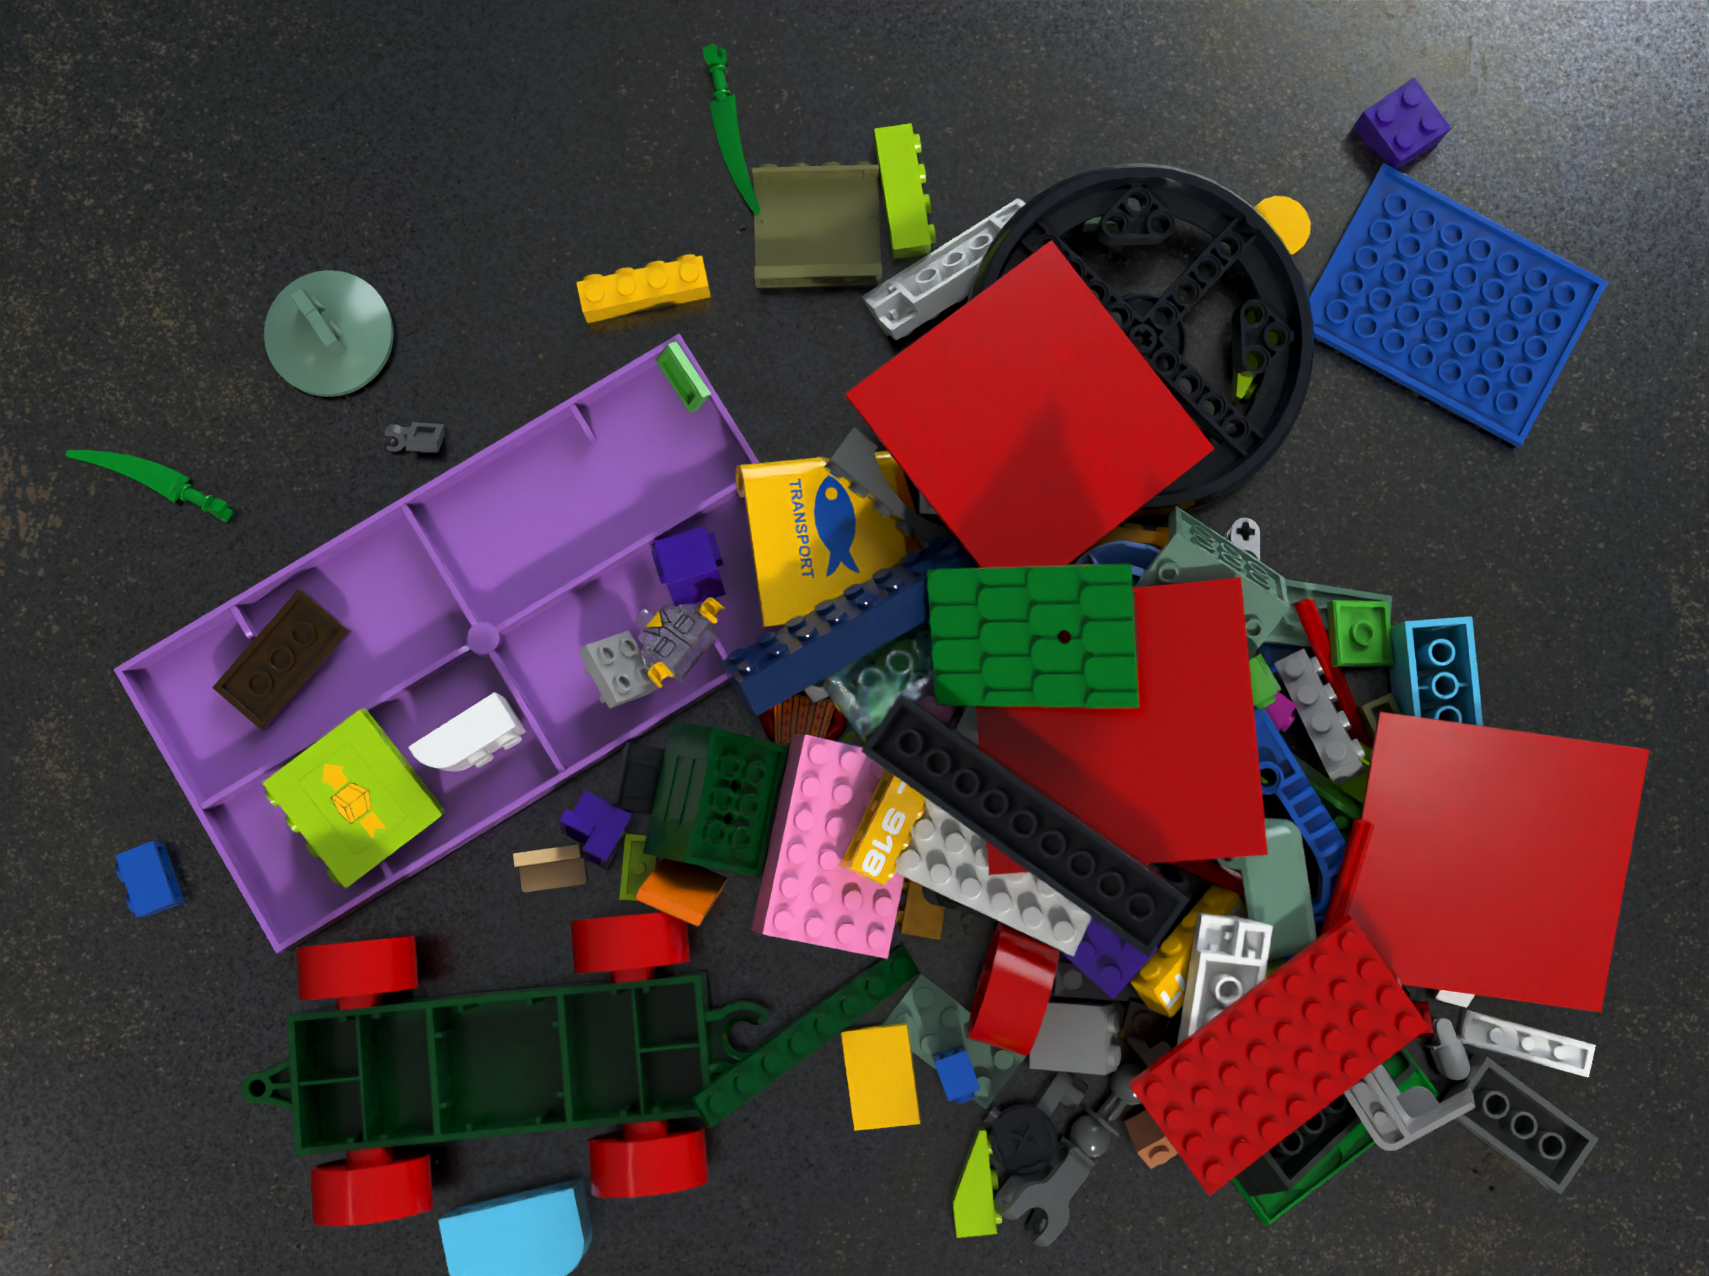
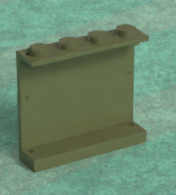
[752,161,882,288]

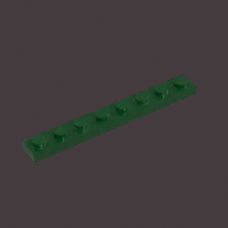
[689,945,920,1128]

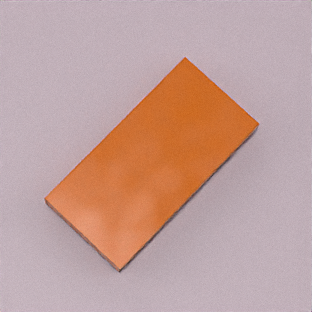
[635,858,727,926]

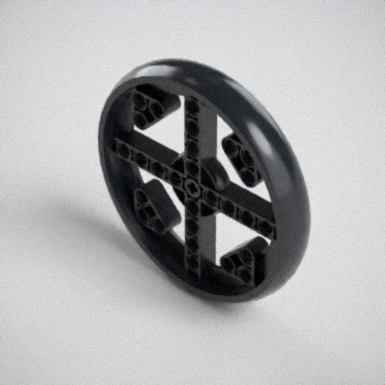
[967,163,1314,519]

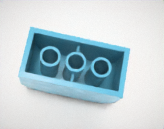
[1389,616,1483,726]
[438,1178,593,1276]

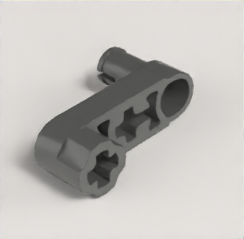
[982,1071,1088,1129]

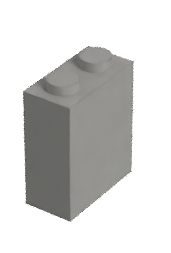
[1030,998,1121,1075]

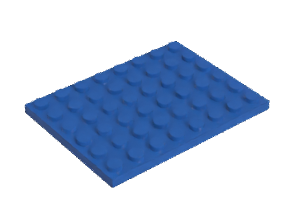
[1309,163,1608,447]

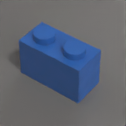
[115,841,185,917]
[931,1045,981,1104]

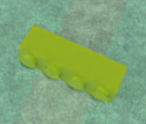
[874,123,936,260]

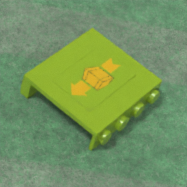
[262,708,447,889]

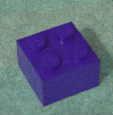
[1354,77,1452,170]
[1061,917,1162,999]

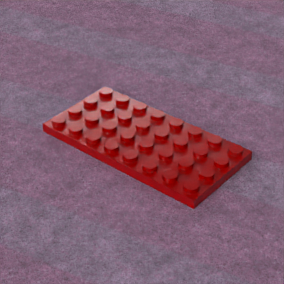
[1127,916,1429,1196]

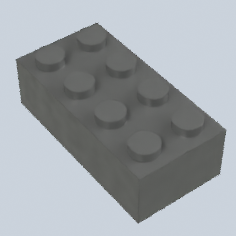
[1440,1053,1599,1195]

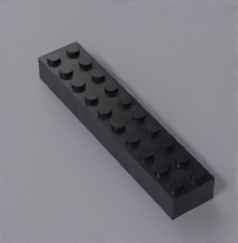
[861,695,1191,957]

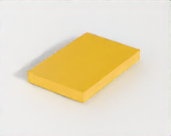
[841,1022,921,1131]

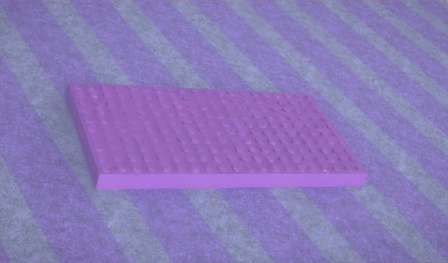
[113,333,832,954]

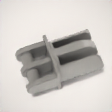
[1424,1016,1470,1080]

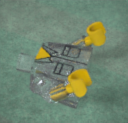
[636,598,725,688]

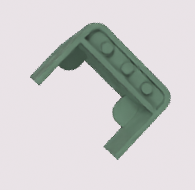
[1217,818,1316,961]

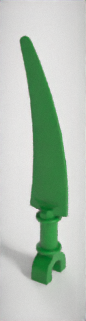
[702,44,761,214]
[65,450,234,523]

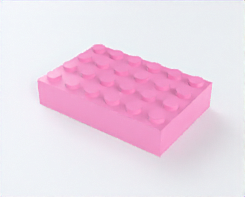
[751,734,904,959]

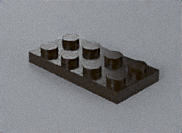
[212,588,352,730]

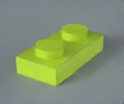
[619,834,658,901]

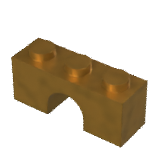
[895,877,946,940]

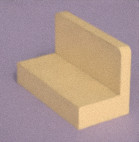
[513,844,588,893]

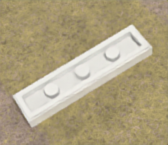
[1458,1009,1596,1078]

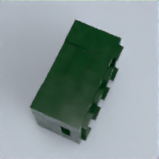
[643,722,788,878]

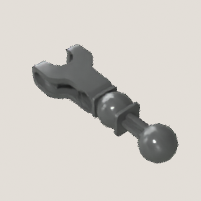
[994,1063,1146,1247]

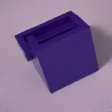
[651,526,726,610]
[559,790,632,871]

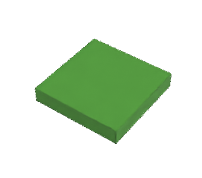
[1327,600,1394,667]

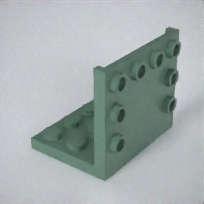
[1133,506,1290,660]

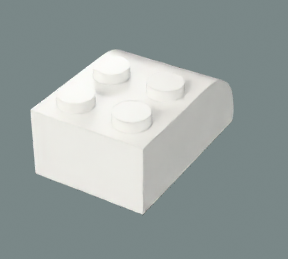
[408,692,527,772]

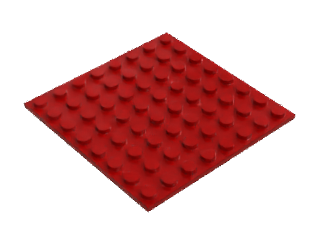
[845,240,1215,568]
[976,577,1268,875]
[1347,711,1649,1012]

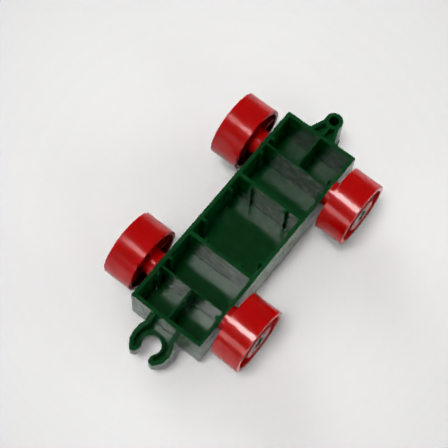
[242,911,769,1226]

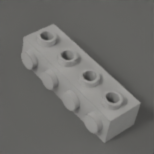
[1274,648,1367,786]

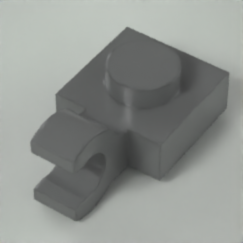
[385,422,445,453]

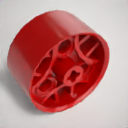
[967,922,1060,1056]

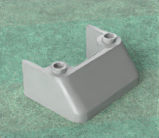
[1344,976,1475,1151]

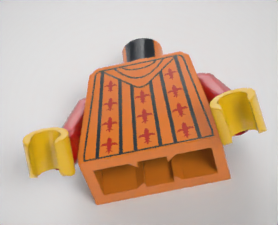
[759,689,857,767]

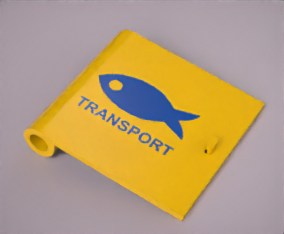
[735,451,907,627]

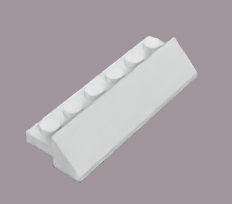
[861,198,1044,340]
[1177,913,1273,1045]

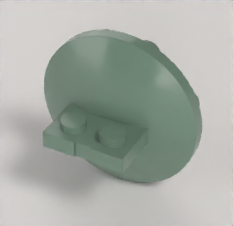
[264,270,394,397]

